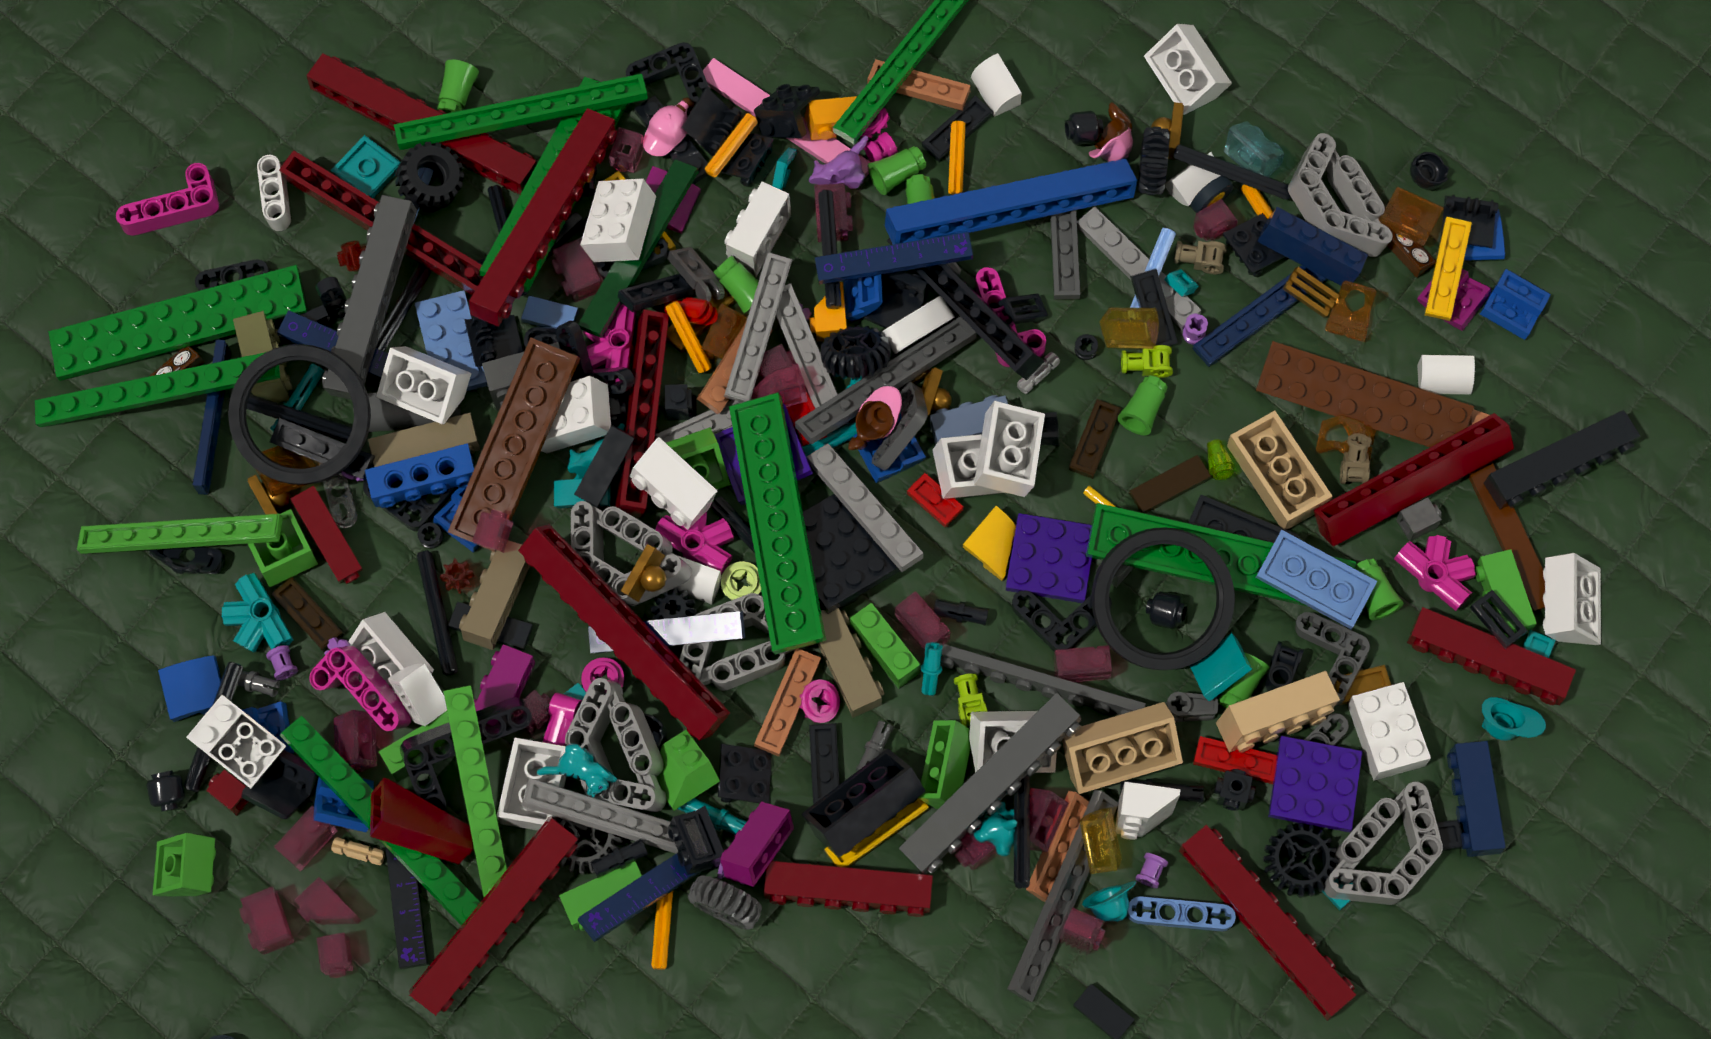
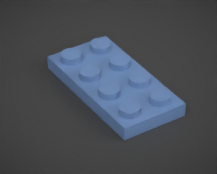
[415,290,488,391]
[1255,530,1377,629]

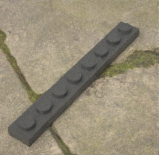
[795,316,976,445]
[937,642,1146,715]
[1007,790,1119,1002]

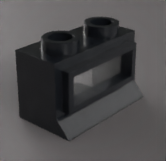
[668,806,724,875]

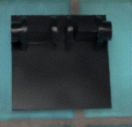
[681,87,742,157]
[720,133,774,187]
[1440,194,1498,248]
[1223,213,1286,277]
[464,315,523,367]
[718,744,772,804]

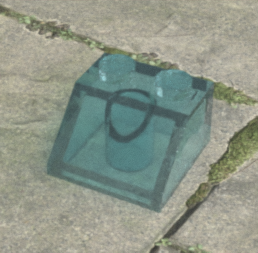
[1224,121,1285,177]

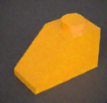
[805,96,857,140]
[809,282,847,342]

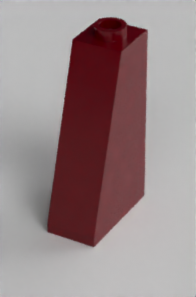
[290,486,363,584]
[370,778,474,864]

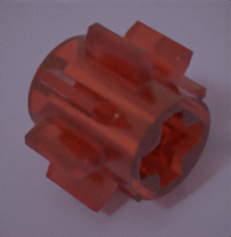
[337,241,366,271]
[440,558,475,593]

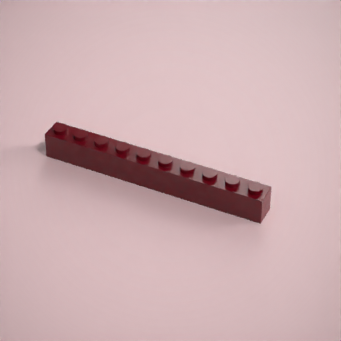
[306,53,537,195]
[469,108,617,327]
[279,150,483,295]
[518,524,730,741]

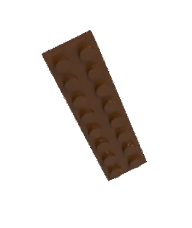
[448,337,580,552]
[1256,341,1474,447]

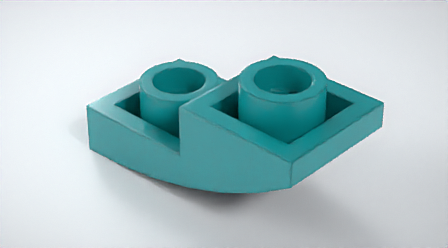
[554,479,611,508]

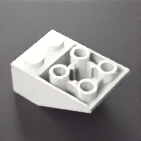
[186,695,286,789]

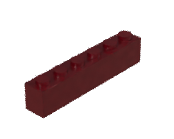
[1407,607,1576,705]
[764,861,933,917]

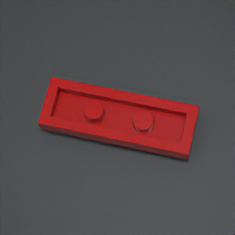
[1193,736,1277,784]

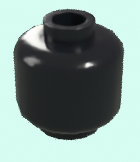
[1065,111,1103,145]
[1146,591,1187,629]
[146,770,185,812]

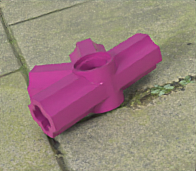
[583,305,636,383]
[655,512,734,574]
[1394,535,1475,611]

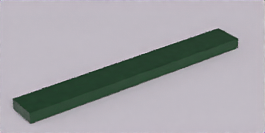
[578,159,699,338]

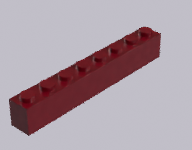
[616,309,669,518]
[1314,413,1514,547]
[409,816,578,1016]
[1179,824,1356,1021]

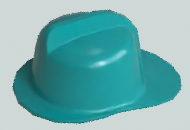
[1482,697,1546,741]
[1082,881,1137,921]

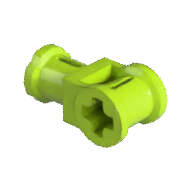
[1121,345,1173,378]
[954,673,987,727]

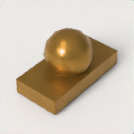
[1151,102,1184,160]
[922,367,952,417]
[247,474,290,514]
[621,544,667,602]

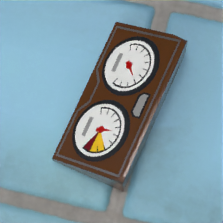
[1387,226,1436,278]
[150,346,204,376]

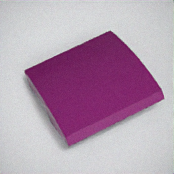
[646,166,701,234]
[1417,269,1491,331]

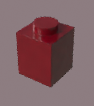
[206,770,249,816]

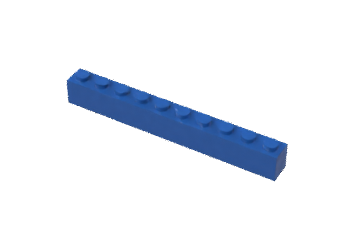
[885,159,1137,244]

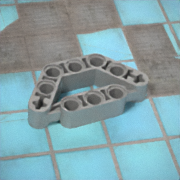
[1288,133,1393,257]
[571,501,691,606]
[679,593,809,691]
[565,678,667,812]
[1323,782,1443,905]

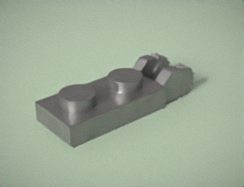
[667,247,725,302]

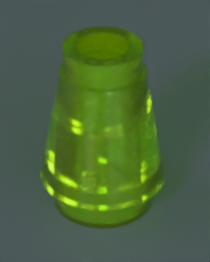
[1207,439,1235,480]

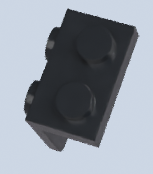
[754,84,821,138]
[862,271,928,329]
[241,750,319,819]

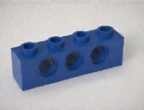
[365,443,475,508]

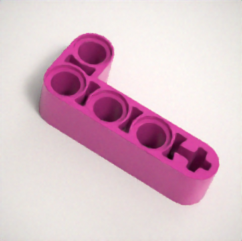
[116,163,219,236]
[975,267,1046,367]
[309,646,412,731]

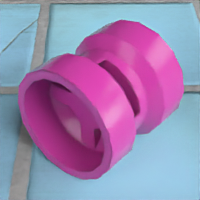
[864,132,898,162]

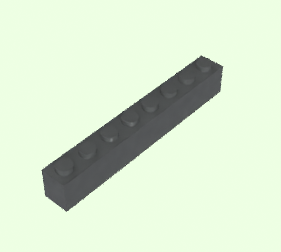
[322,195,417,400]
[899,693,1082,875]

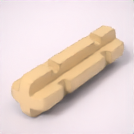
[331,837,385,865]

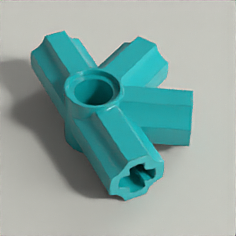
[222,573,294,653]

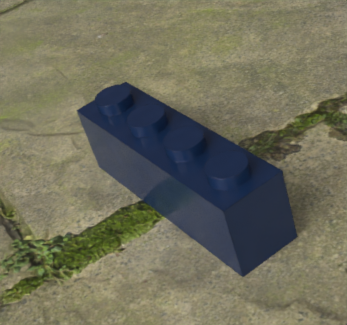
[1257,207,1368,289]
[1447,741,1506,857]

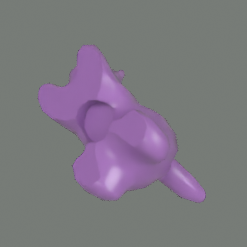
[809,136,868,193]

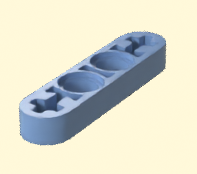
[1127,896,1236,931]

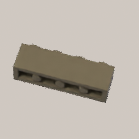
[368,413,481,467]
[459,538,530,650]
[817,608,884,718]

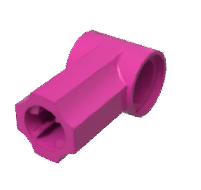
[543,692,582,746]

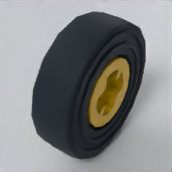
[1191,176,1233,216]

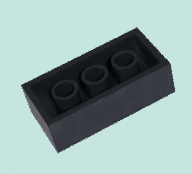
[802,748,926,858]

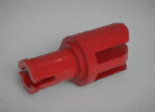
[664,297,718,325]

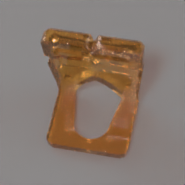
[1325,281,1377,342]
[1316,416,1376,462]

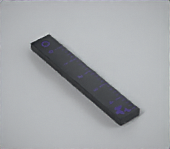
[386,848,428,969]

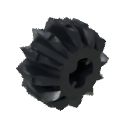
[651,588,697,620]

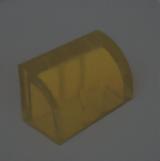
[1099,307,1159,349]
[1080,807,1122,874]

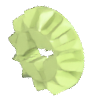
[721,561,762,600]

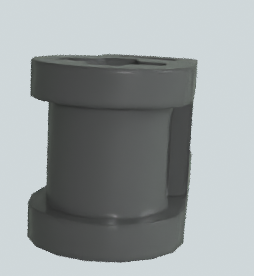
[1166,692,1218,722]

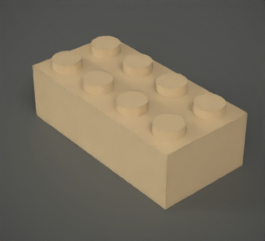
[1227,411,1333,530]
[1216,671,1340,752]
[1062,702,1183,794]

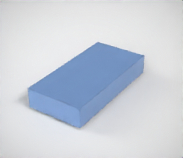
[521,296,579,334]

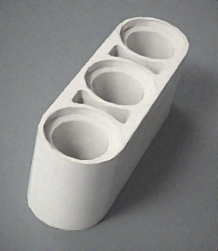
[257,155,291,231]
[882,296,955,354]

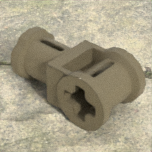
[1174,241,1227,274]
[1340,433,1372,484]

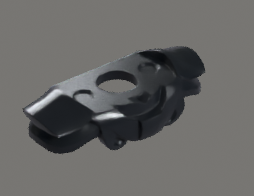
[149,546,225,574]

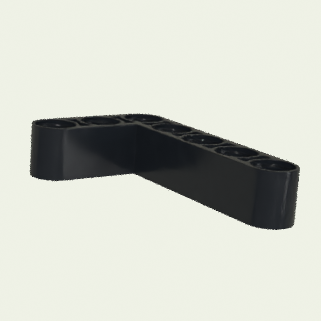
[400,697,532,811]

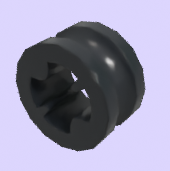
[1074,334,1098,360]
[417,522,443,549]

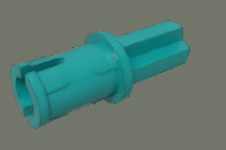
[921,642,943,696]

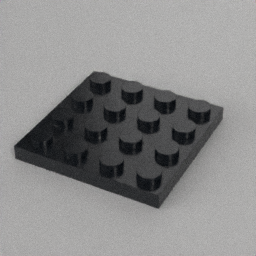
[803,494,900,614]

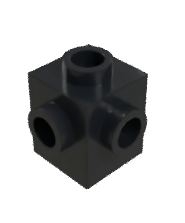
[1214,769,1256,811]

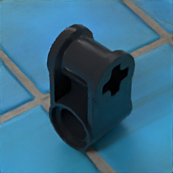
[1265,641,1304,691]

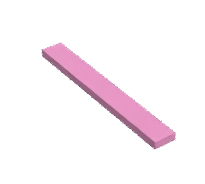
[703,58,871,178]

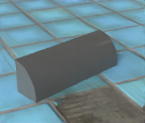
[353,393,461,432]

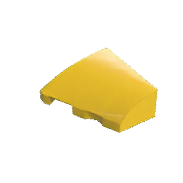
[963,506,1016,581]

